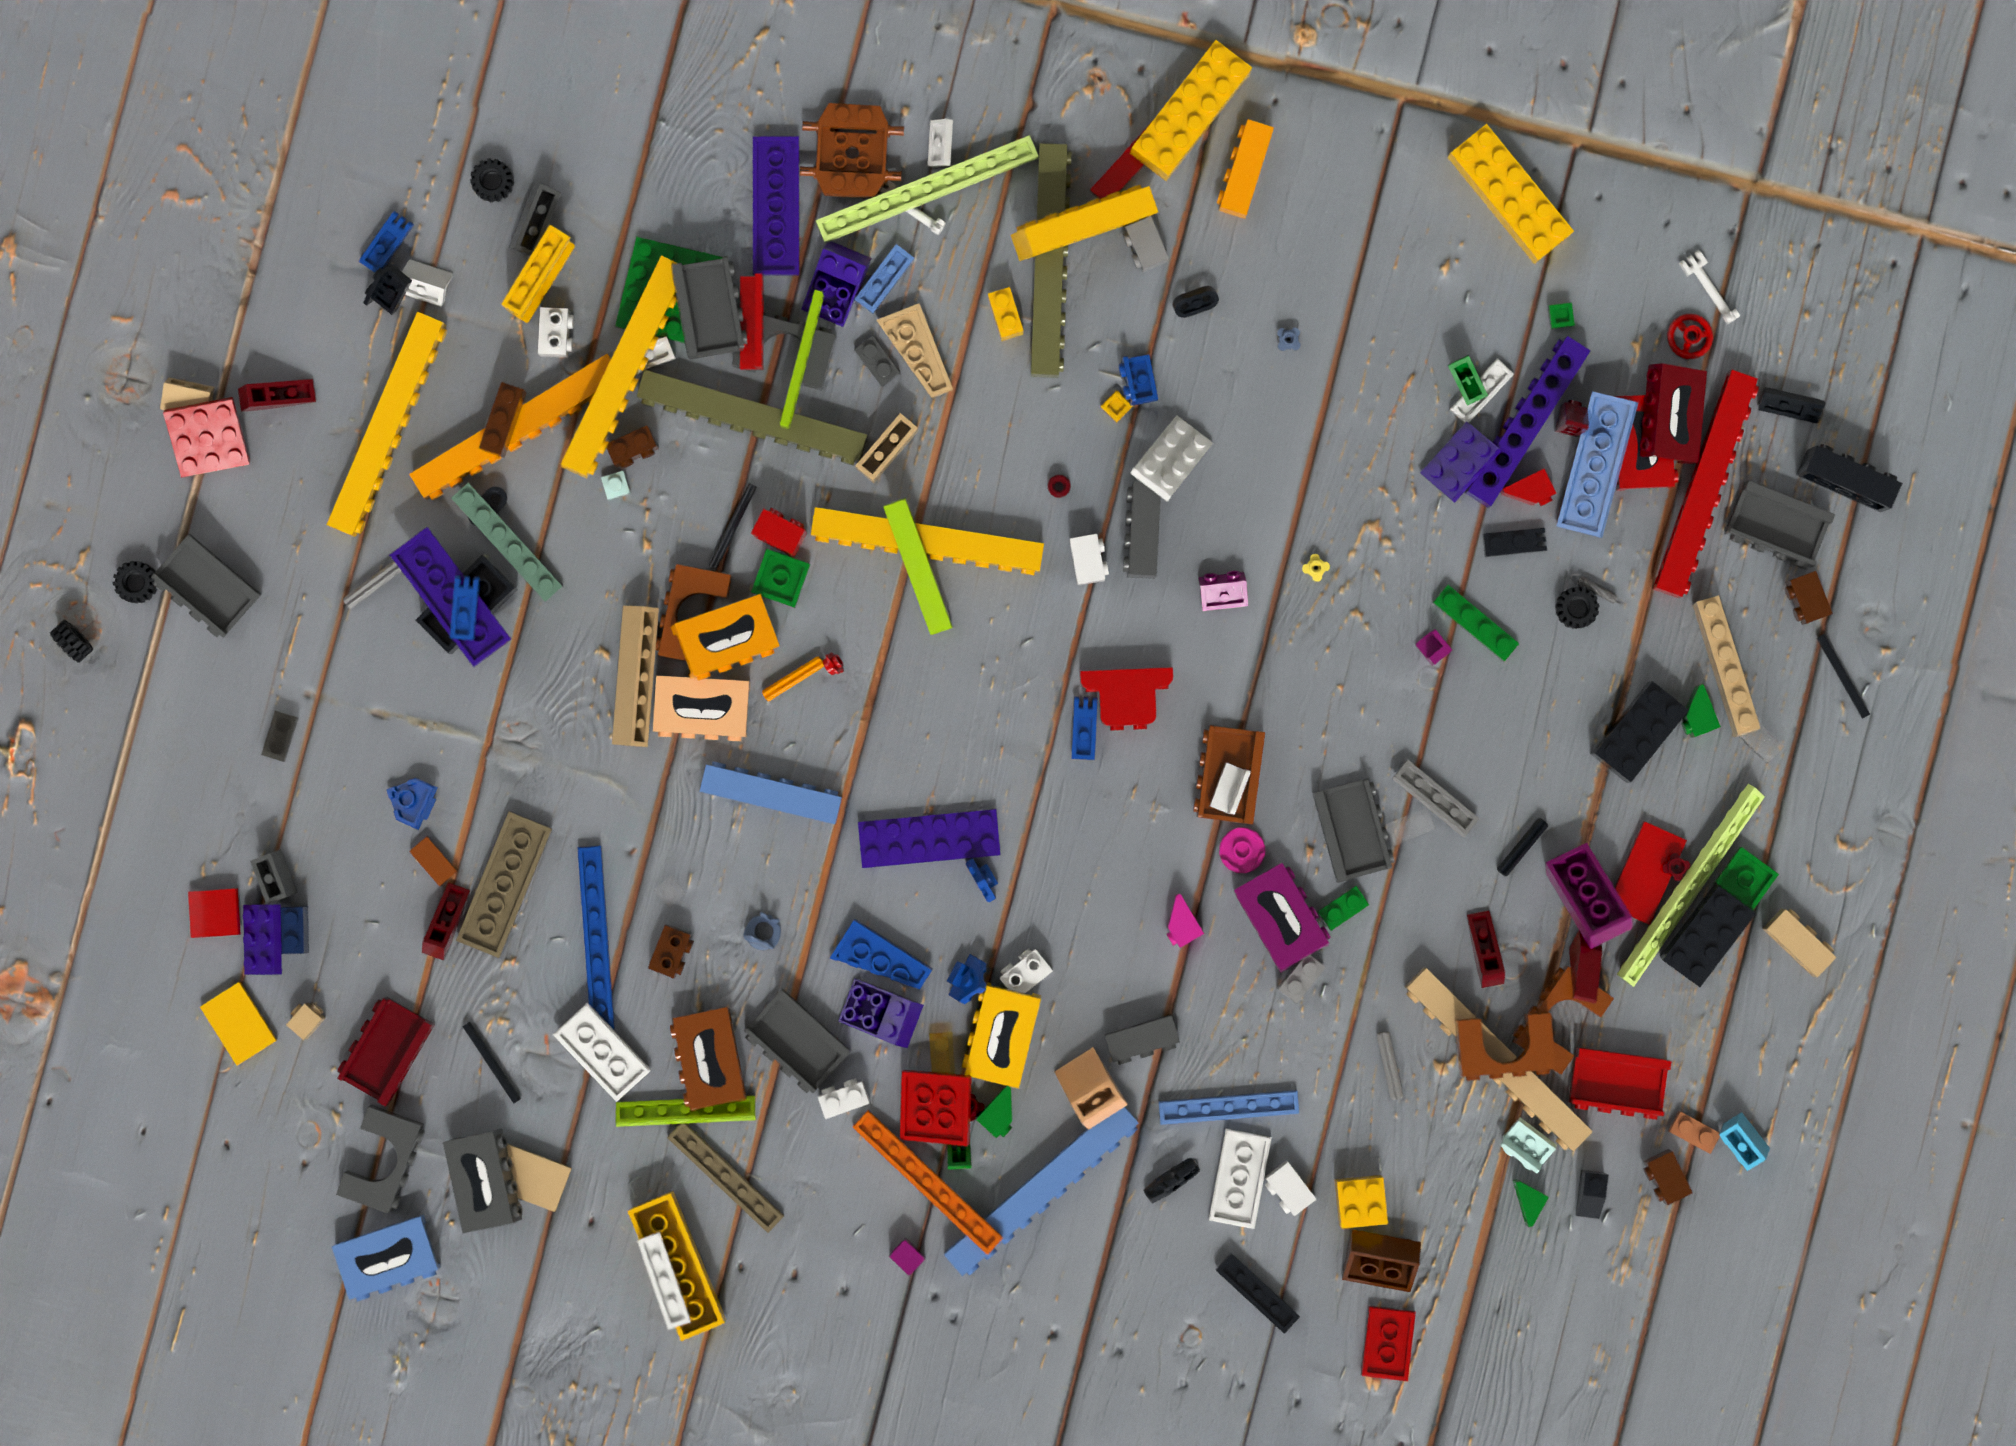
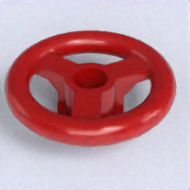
[1667,314,1713,359]

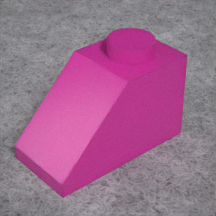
[1166,893,1204,948]

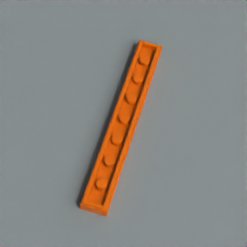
[853,1110,1004,1255]

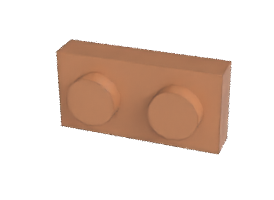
[1668,1111,1720,1154]

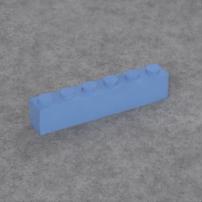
[699,761,843,824]

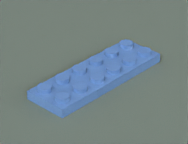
[1557,391,1638,538]

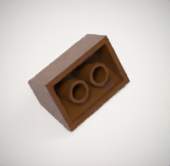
[1342,1229,1421,1292]

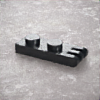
[1758,387,1826,423]
[1482,528,1547,557]

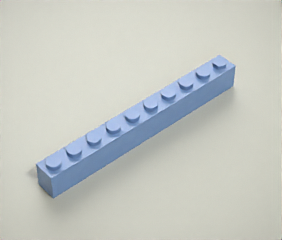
[944,1107,1139,1276]

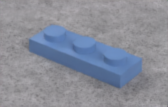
[855,244,915,314]

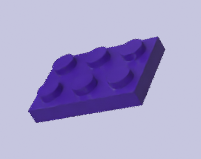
[1420,422,1501,503]
[243,904,282,975]

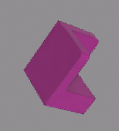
[1415,629,1453,666]
[889,1237,926,1275]

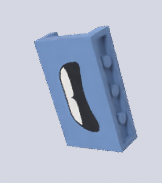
[332,1214,441,1301]

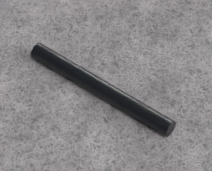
[709,483,757,570]
[1816,634,1870,718]
[462,1022,521,1104]

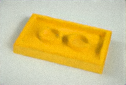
[200,982,277,1066]

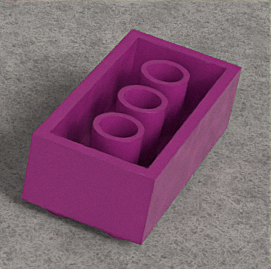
[1545,843,1632,949]

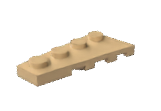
[876,303,953,398]

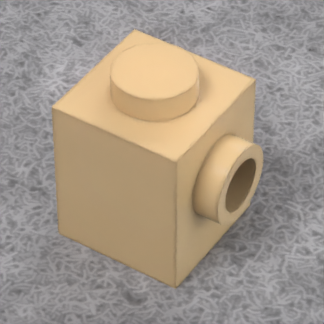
[286,1003,326,1040]

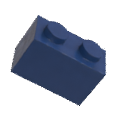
[281,906,309,954]

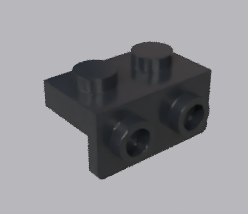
[363,263,412,315]

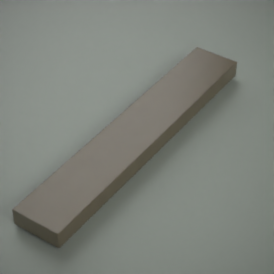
[667,1123,784,1233]

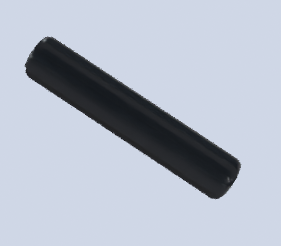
[1497,818,1548,876]

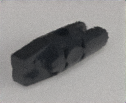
[1143,1158,1200,1203]

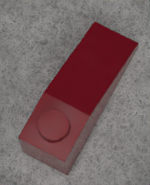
[238,379,316,412]
[1555,400,1589,437]
[422,882,470,961]
[1467,911,1505,988]
[1569,930,1603,1004]

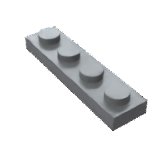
[1392,760,1479,838]

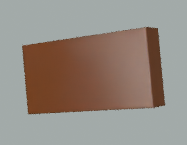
[409,836,458,886]

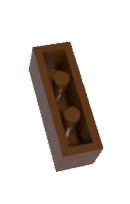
[479,382,527,458]

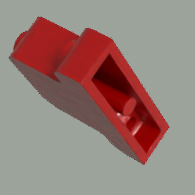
[1080,667,1173,731]

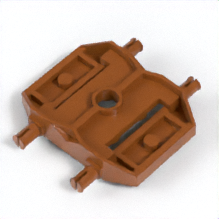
[800,103,904,198]

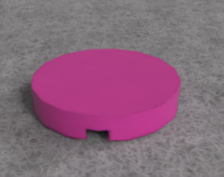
[1219,828,1265,873]

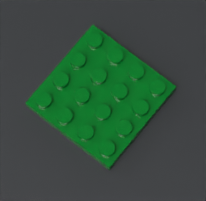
[615,237,722,344]

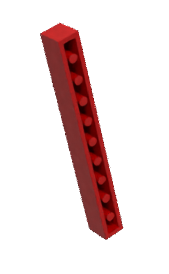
[1652,370,1759,598]

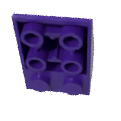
[801,241,872,327]
[838,978,924,1048]

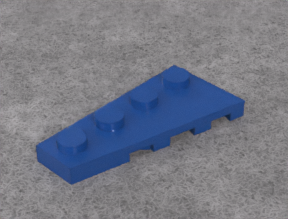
[829,919,933,990]

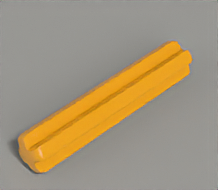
[762,656,824,701]

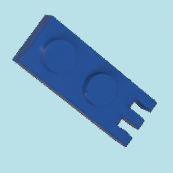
[359,211,414,273]
[450,575,480,641]
[1071,696,1098,760]

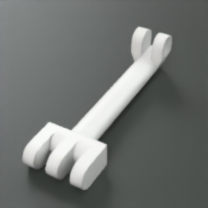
[877,180,946,235]
[1679,250,1740,324]

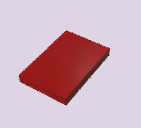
[1361,1306,1416,1382]

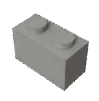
[1123,216,1169,272]
[1277,955,1326,1004]

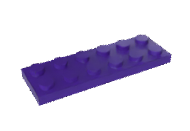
[753,136,800,276]
[390,527,512,667]
[858,809,1001,868]

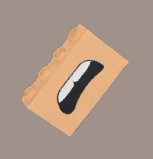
[653,676,751,741]

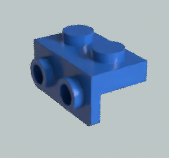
[1119,355,1158,406]

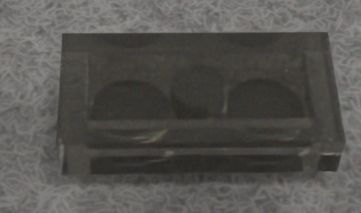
[261,711,299,762]

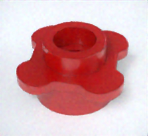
[823,652,844,675]

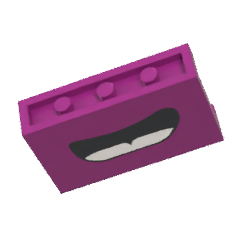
[1234,863,1331,973]

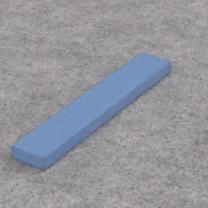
[1158,1090,1299,1125]

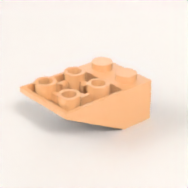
[1054,1047,1128,1129]

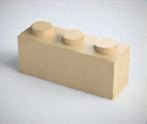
[855,413,919,483]
[1762,909,1837,978]

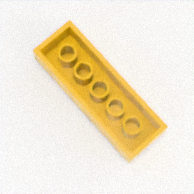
[1130,40,1252,182]
[1447,124,1574,264]
[1011,184,1158,261]
[628,1191,726,1341]

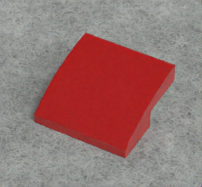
[188,888,241,938]

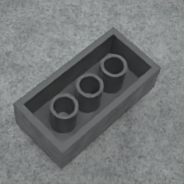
[1123,481,1161,579]

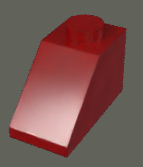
[1500,469,1556,507]

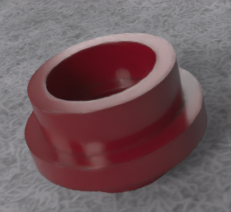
[1048,475,1071,498]

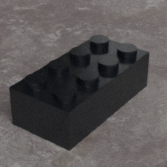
[1796,444,1903,512]
[416,555,518,654]
[1591,681,1689,783]
[1660,882,1757,987]

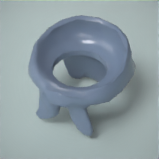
[743,912,781,951]

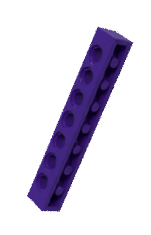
[1465,336,1591,508]

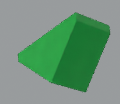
[1448,355,1488,406]
[947,1144,972,1170]
[1512,1179,1549,1227]

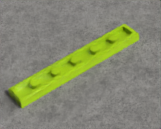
[780,290,824,429]
[883,498,953,635]
[616,1095,756,1127]

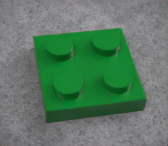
[751,549,810,608]
[1713,847,1779,909]

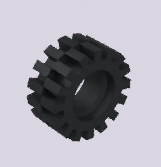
[470,158,514,203]
[113,561,157,604]
[1555,586,1600,629]
[50,620,93,663]

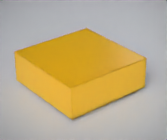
[1100,390,1133,423]

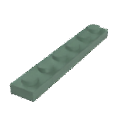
[451,482,562,602]

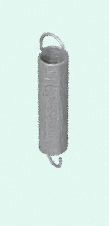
[1570,574,1624,604]

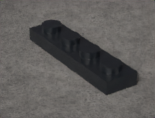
[1215,1253,1300,1334]

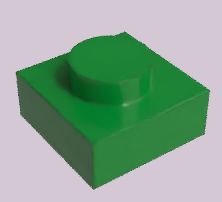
[1548,303,1575,329]

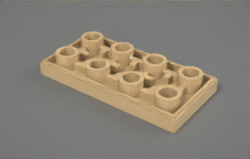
[507,1144,572,1212]

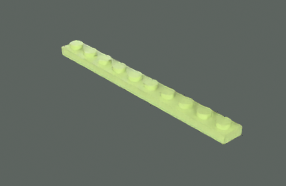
[816,135,1038,243]
[1617,784,1765,987]

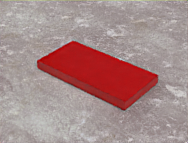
[1614,821,1687,925]

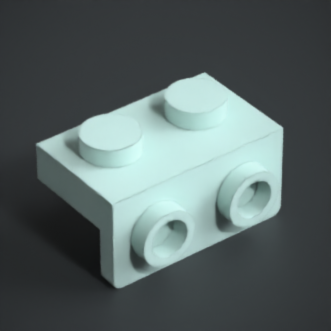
[1500,1117,1557,1173]

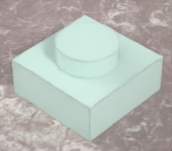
[601,471,630,500]

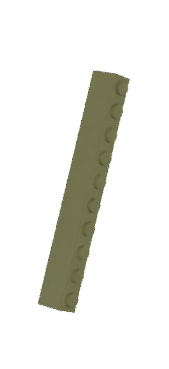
[1031,143,1072,378]
[637,370,868,466]

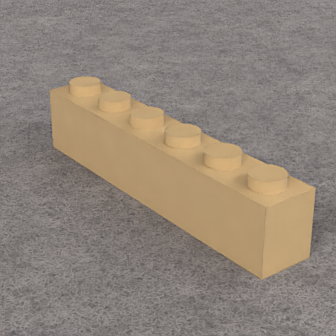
[1693,595,1761,738]
[612,606,659,747]

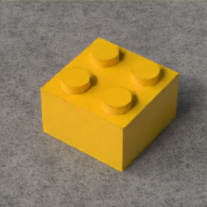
[1334,1175,1388,1229]

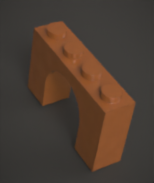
[656,564,732,661]
[1512,966,1614,1075]
[1455,1012,1556,1081]

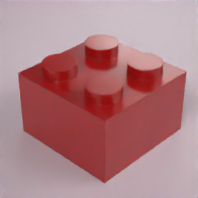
[751,507,807,558]

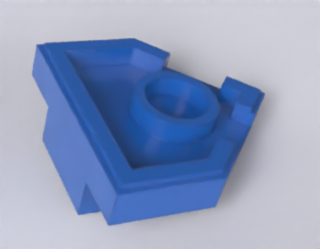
[386,778,438,830]
[966,858,998,902]
[947,954,986,1004]

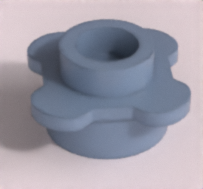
[1277,328,1301,351]

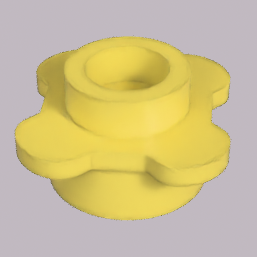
[1302,554,1330,582]

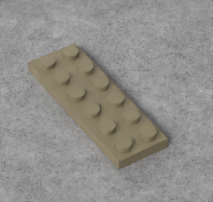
[456,811,552,958]

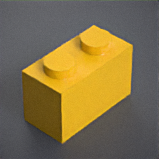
[988,287,1024,341]

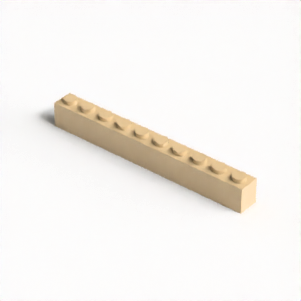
[1405,967,1593,1152]

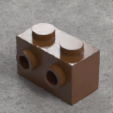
[607,425,659,469]
[1785,571,1833,625]
[648,924,694,979]
[1643,1149,1693,1205]

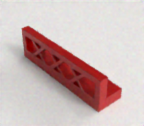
[740,273,764,370]

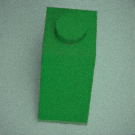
[1681,684,1721,738]
[976,1086,1012,1139]

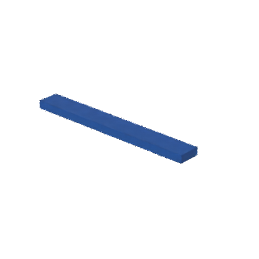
[577,846,615,1031]

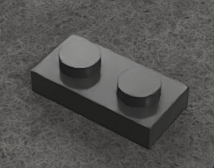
[854,336,900,387]

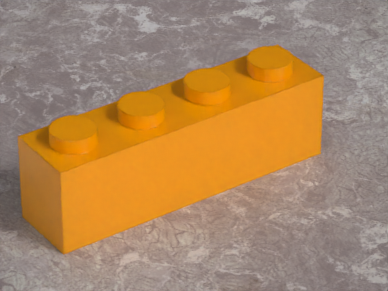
[1217,119,1274,219]

